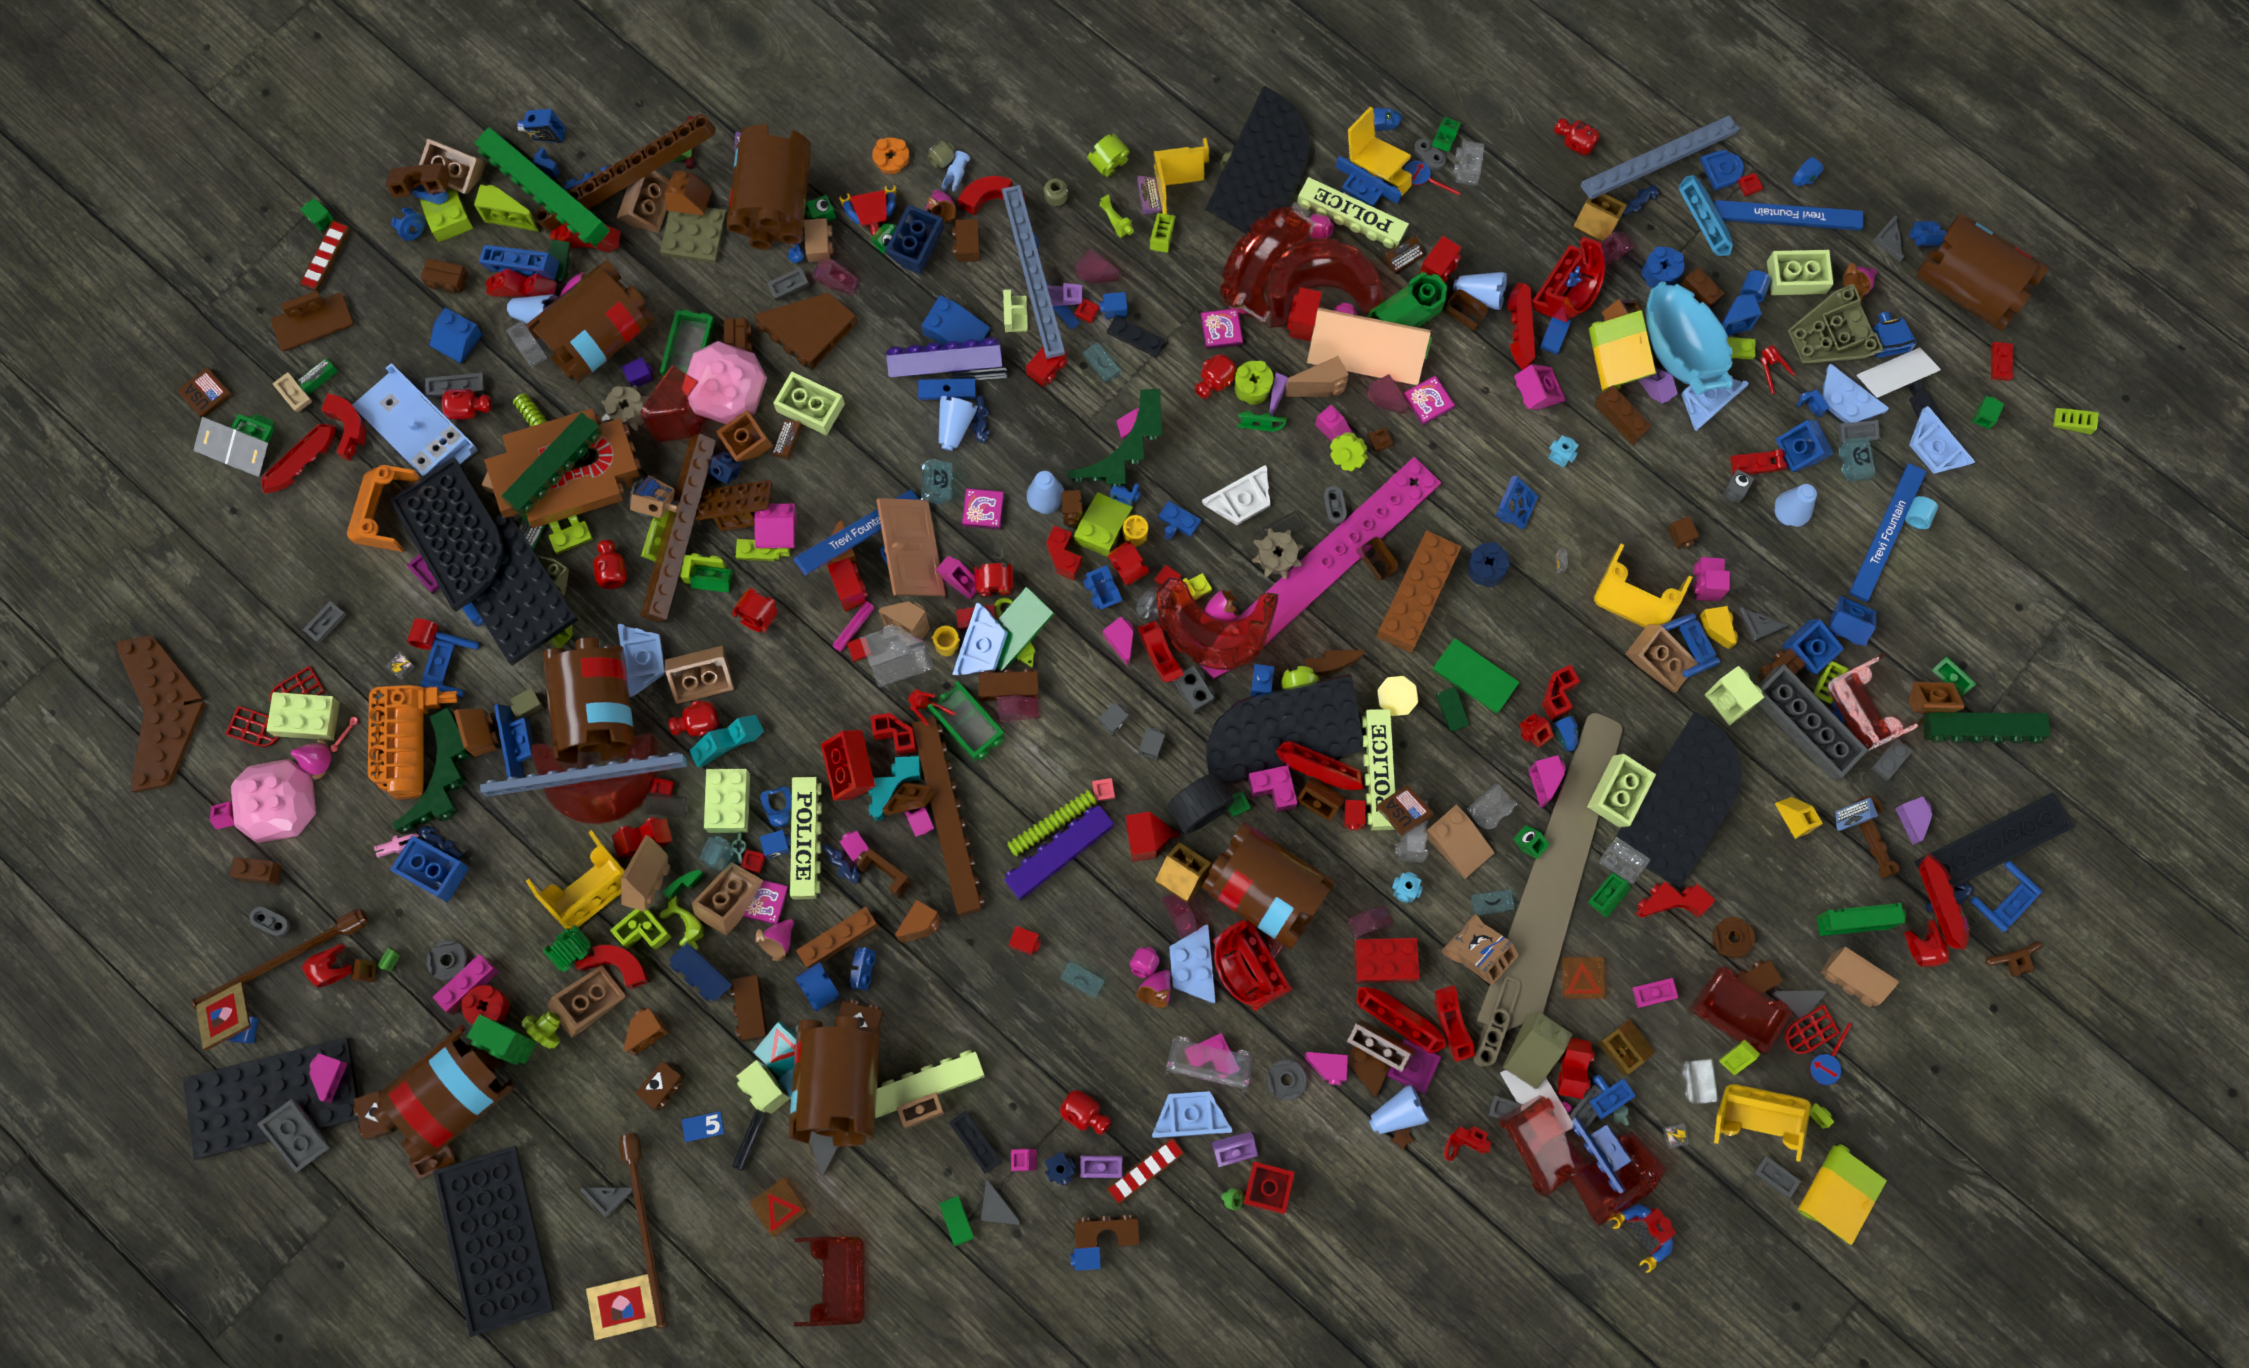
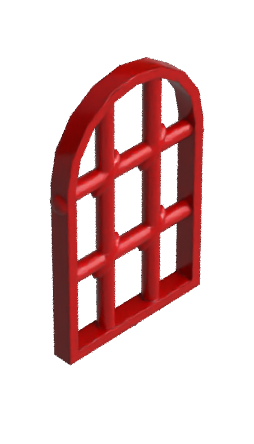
[270,666,325,702]
[225,706,279,747]
[1785,1005,1839,1054]

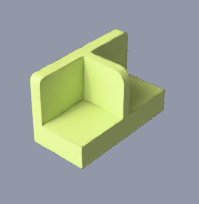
[1003,290,1028,332]

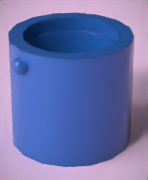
[1740,270,1771,303]
[227,1017,259,1044]

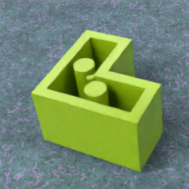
[610,908,672,951]

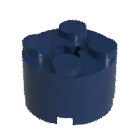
[1467,542,1510,587]

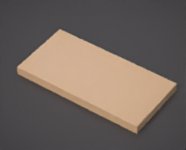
[1307,308,1431,385]

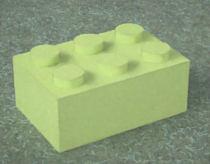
[1767,250,1833,295]
[773,372,845,436]
[1705,666,1764,726]
[266,692,340,741]
[1587,754,1656,827]
[704,769,750,833]
[736,1060,790,1114]

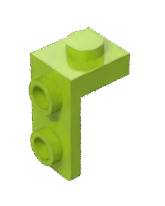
[679,553,726,584]
[1809,1103,1834,1129]

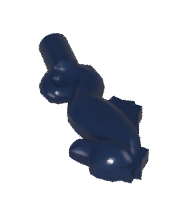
[1622,185,1659,217]
[971,396,990,443]
[418,826,463,860]
[821,843,860,884]
[1925,883,1974,912]

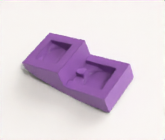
[1047,283,1082,306]

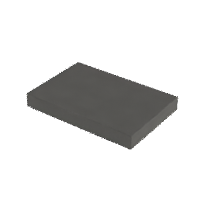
[258,1097,332,1173]

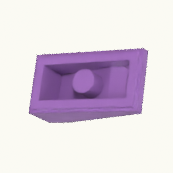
[1269,373,1288,416]

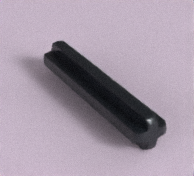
[951,367,1007,380]
[732,1110,766,1171]

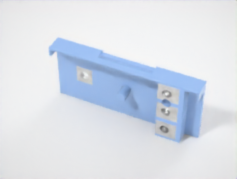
[352,363,478,477]

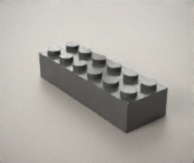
[1757,664,1868,780]

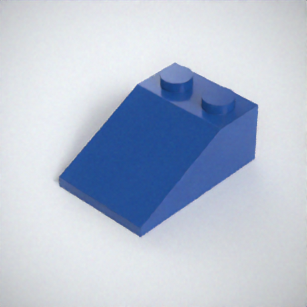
[921,295,991,344]
[390,835,469,903]

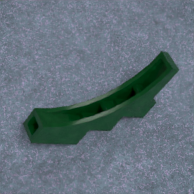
[1067,389,1163,488]
[391,708,471,834]

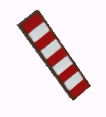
[299,220,351,291]
[1106,1137,1185,1206]

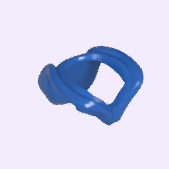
[760,786,792,827]

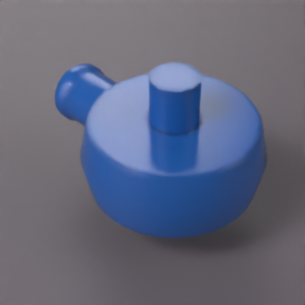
[788,243,805,263]

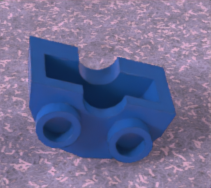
[1910,221,1947,247]
[1083,565,1122,609]

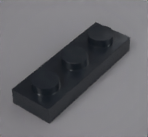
[1107,315,1165,358]
[949,1110,1002,1174]

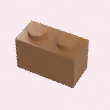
[804,218,833,262]
[897,1092,945,1129]

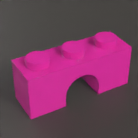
[432,954,499,1015]

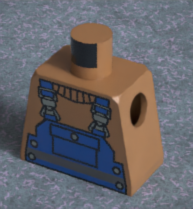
[630,476,681,518]

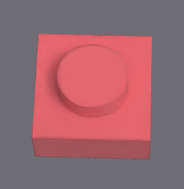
[1092,778,1115,802]

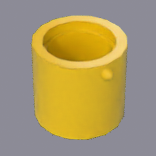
[1123,515,1148,547]
[931,626,960,656]

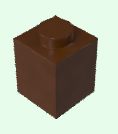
[1668,516,1699,549]

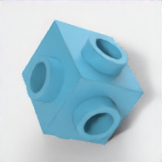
[1548,435,1578,468]
[1392,872,1423,903]

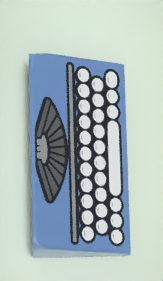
[1836,798,1878,831]

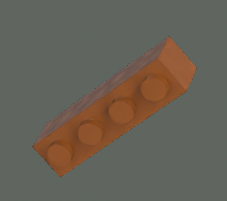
[796,907,880,969]

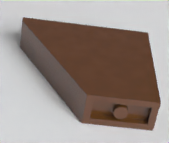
[754,293,858,370]

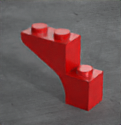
[550,223,621,253]
[486,269,557,297]
[1635,881,1715,918]

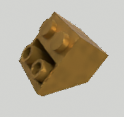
[1573,194,1627,244]
[1155,842,1212,903]
[1597,1019,1655,1077]

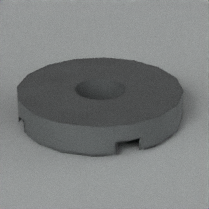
[426,940,469,981]
[1266,1059,1307,1101]

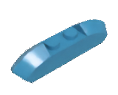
[1679,175,1733,256]

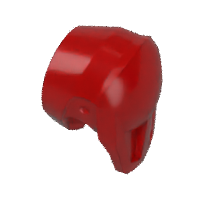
[1904,919,1949,967]
[301,943,353,988]

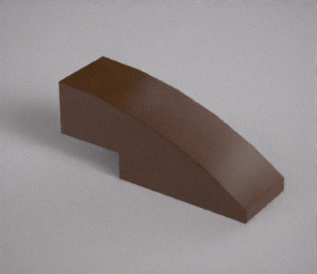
[1304,650,1364,677]

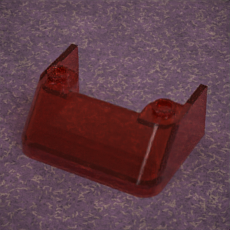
[640,365,706,442]
[1828,652,1924,750]
[794,1237,864,1326]

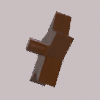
[1390,1128,1414,1151]

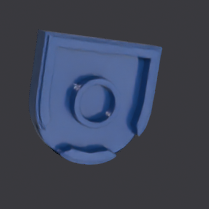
[1700,150,1744,191]

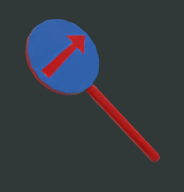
[1404,161,1460,195]
[1810,1023,1852,1085]

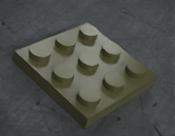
[660,207,727,263]

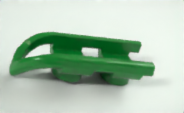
[1237,411,1287,432]

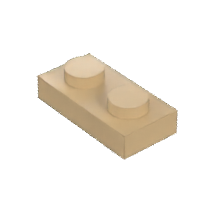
[272,372,312,413]

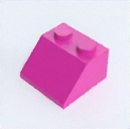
[1514,364,1566,410]
[754,504,798,548]
[1528,755,1566,808]

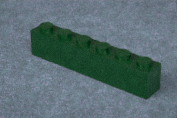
[501,412,602,517]
[1922,712,2050,744]

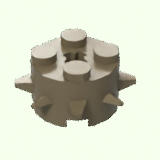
[601,385,651,431]
[1252,528,1303,579]

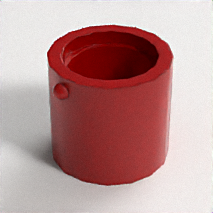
[407,618,439,650]

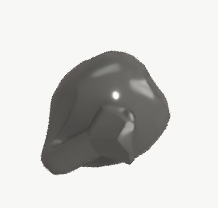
[1136,587,1171,621]

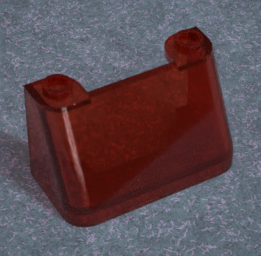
[1688,966,1792,1054]
[1497,1095,1584,1197]
[1569,1131,1667,1226]

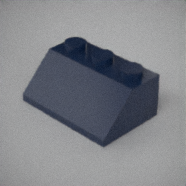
[885,205,944,275]
[669,941,732,1002]

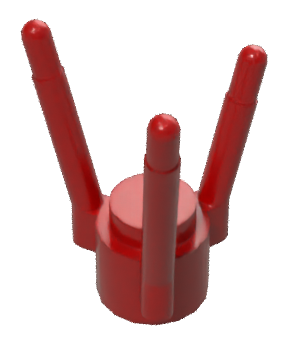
[1760,345,1795,394]
[909,689,956,726]

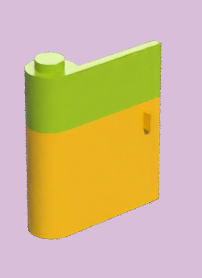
[1589,310,1656,392]
[1797,1144,1887,1245]

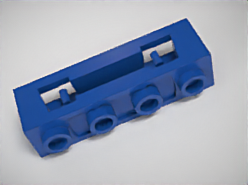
[479,245,560,280]

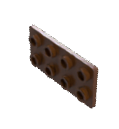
[270,290,354,352]
[695,480,773,531]

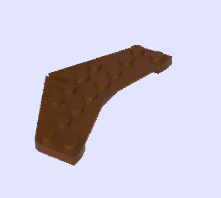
[117,636,205,793]

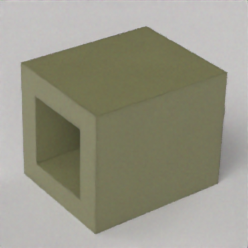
[510,687,545,718]

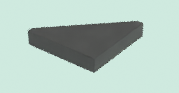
[1873,216,1904,262]
[1738,607,1787,641]
[1772,991,1827,1019]
[810,1132,839,1175]
[981,1181,1020,1225]
[580,1187,633,1218]

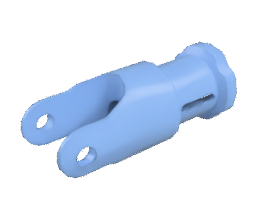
[942,151,970,192]

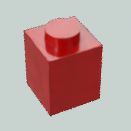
[1343,800,1365,831]
[1009,926,1041,956]

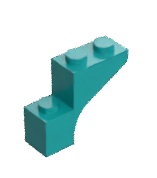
[689,715,764,768]
[868,756,921,821]

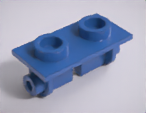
[849,947,875,991]

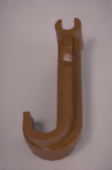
[1855,796,1899,879]

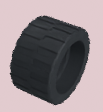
[1167,773,1234,834]

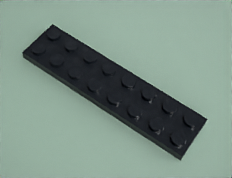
[1914,792,2075,888]

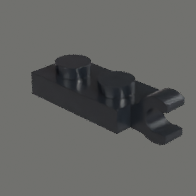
[1908,380,1944,424]

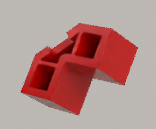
[1046,525,1082,581]
[1541,664,1580,721]
[870,713,917,756]
[612,817,672,858]
[1558,1038,1595,1099]

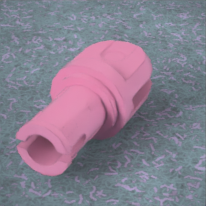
[374,833,419,858]

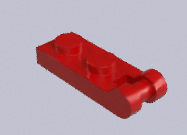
[1730,449,1787,475]

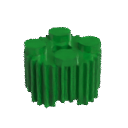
[543,925,592,972]

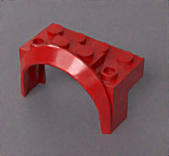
[1532,237,1605,322]
[1213,919,1292,1012]

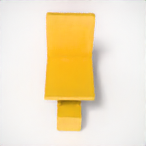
[1348,107,1412,196]
[1154,138,1209,214]

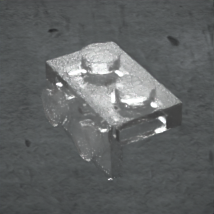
[1467,784,1517,830]
[1599,837,1651,884]
[1682,1059,1719,1104]

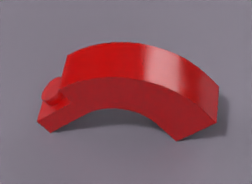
[958,176,1025,216]
[321,393,366,461]
[1138,620,1184,682]
[575,945,649,989]
[1434,985,1475,1062]

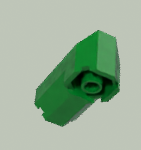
[1368,272,1447,328]

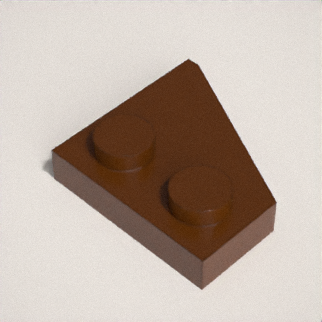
[882,782,935,815]
[1347,1045,1390,1097]

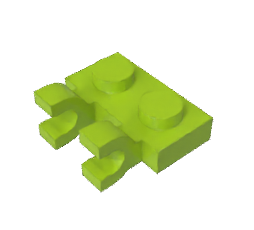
[549,515,593,555]

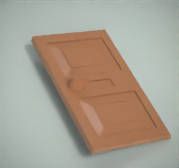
[877,498,946,597]

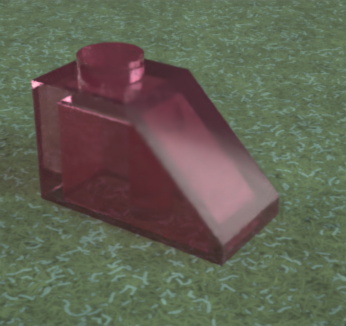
[1601,232,1634,266]
[1076,249,1119,283]
[812,259,859,295]
[1367,374,1408,414]
[997,695,1039,722]
[1162,894,1198,938]
[1347,906,1393,940]

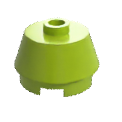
[1281,666,1320,689]

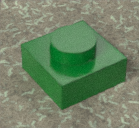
[1228,791,1251,818]

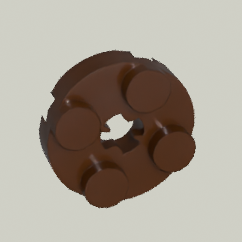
[1712,917,1755,958]

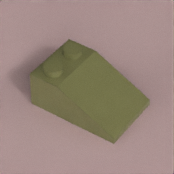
[1503,1012,1572,1089]

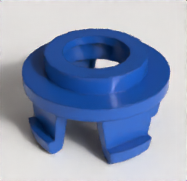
[391,207,425,241]

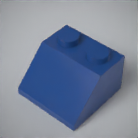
[1721,294,1762,336]
[429,308,482,364]
[1775,420,1834,472]
[1828,596,1876,646]
[1782,619,1844,675]

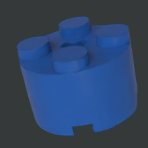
[1642,246,1684,289]
[795,962,841,1012]

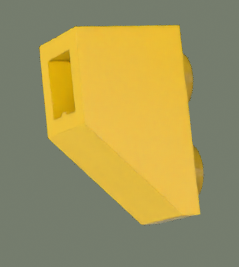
[1700,606,1738,649]
[1775,797,1823,839]

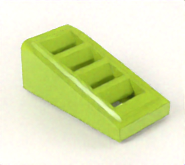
[1150,213,1176,252]
[2053,408,2099,435]
[1813,661,1848,704]

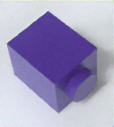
[621,358,654,388]

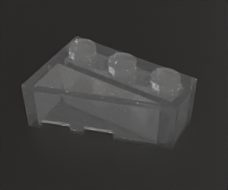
[1395,800,1428,863]

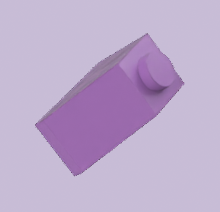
[1638,367,1678,403]
[1895,796,1932,845]

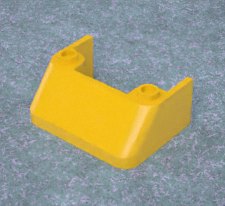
[1594,544,1692,628]
[526,830,625,930]
[1714,1084,1811,1162]

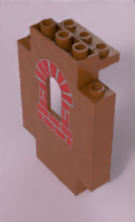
[484,408,641,528]

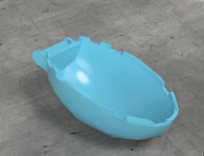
[1645,282,1733,395]

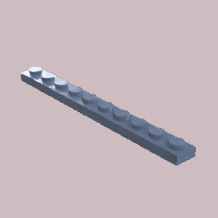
[1581,115,1740,199]
[1002,185,1065,359]
[480,752,687,797]

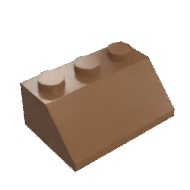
[419,139,487,194]
[617,171,670,233]
[879,601,930,647]
[665,646,734,704]
[621,835,670,911]
[1820,947,1899,1007]

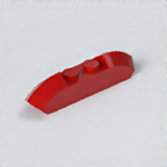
[1507,283,1535,370]
[261,424,336,493]
[1276,741,1365,790]
[1918,853,1969,950]
[1356,987,1446,1053]

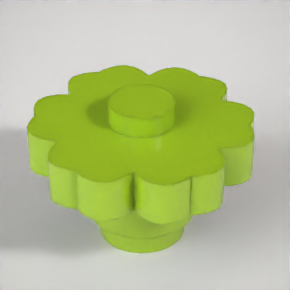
[1330,432,1368,471]
[522,1011,561,1049]

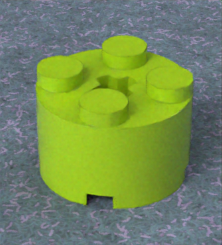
[1087,133,1129,178]
[1234,361,1273,405]

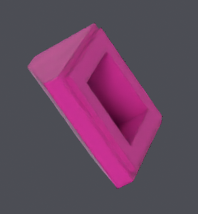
[210,801,234,829]
[1011,1149,1037,1171]

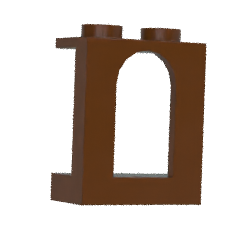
[857,848,911,899]

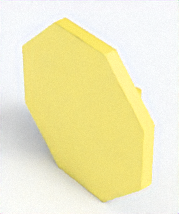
[1378,676,1418,716]

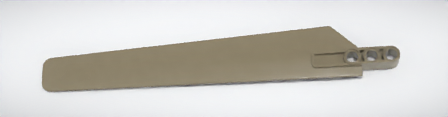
[1473,713,1622,1067]

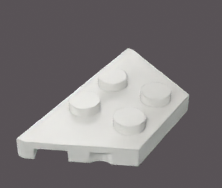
[1202,465,1270,525]

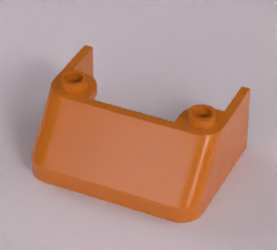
[347,465,421,552]

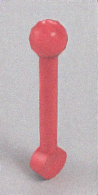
[330,717,359,752]

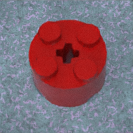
[1107,540,1150,586]
[974,563,1014,597]
[732,588,778,633]
[462,985,510,1024]

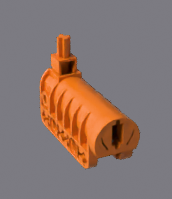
[368,685,458,800]

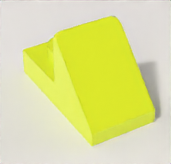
[1169,573,1212,609]

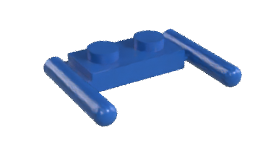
[1661,613,1720,677]
[420,632,480,697]
[1970,861,2042,932]

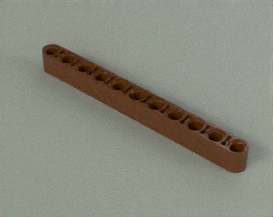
[534,114,716,231]

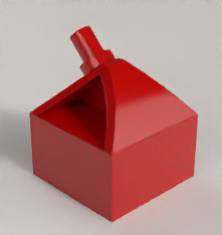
[1126,811,1179,862]

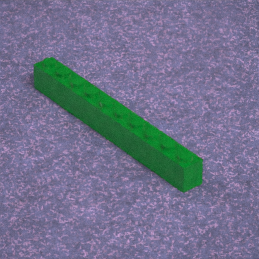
[474,127,610,247]

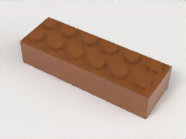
[1376,530,1462,654]

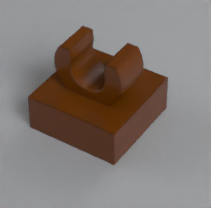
[1367,427,1393,452]
[351,959,377,983]

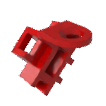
[1444,1126,1491,1161]

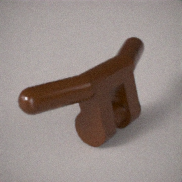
[1985,941,2042,977]

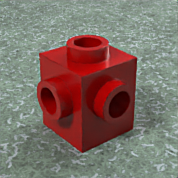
[1519,713,1554,748]

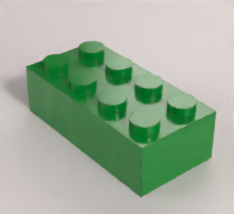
[467,1014,537,1065]

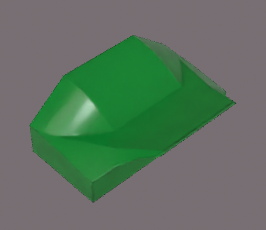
[231,414,274,443]

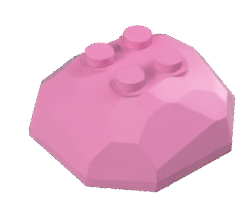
[682,341,767,424]
[231,759,316,843]

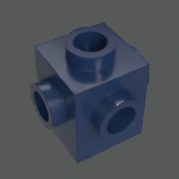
[708,451,742,485]
[1044,1151,1076,1186]

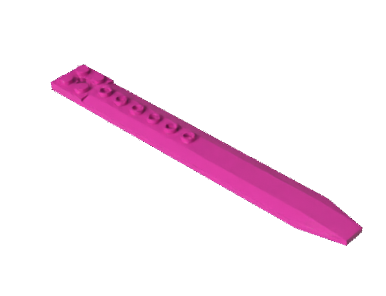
[1200,457,1441,680]

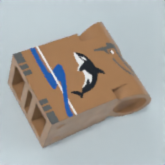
[1442,914,1519,985]

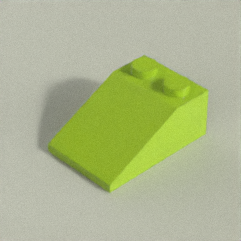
[474,185,539,232]
[419,187,473,242]
[1074,492,1133,557]

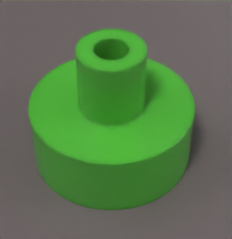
[1222,1188,1244,1211]

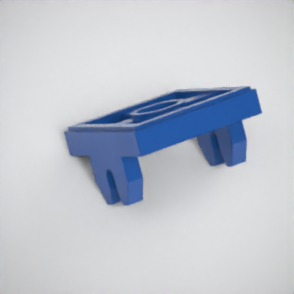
[1495,476,1538,529]

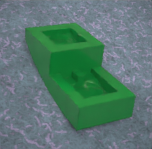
[1432,116,1461,152]
[662,869,705,900]
[939,1196,974,1246]

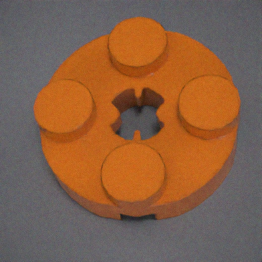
[872,138,910,174]

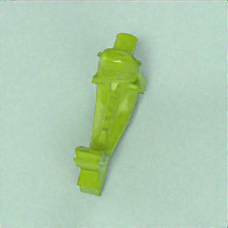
[1099,194,1134,238]
[660,896,704,950]

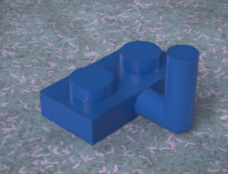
[1158,501,1201,540]
[1588,1075,1635,1119]

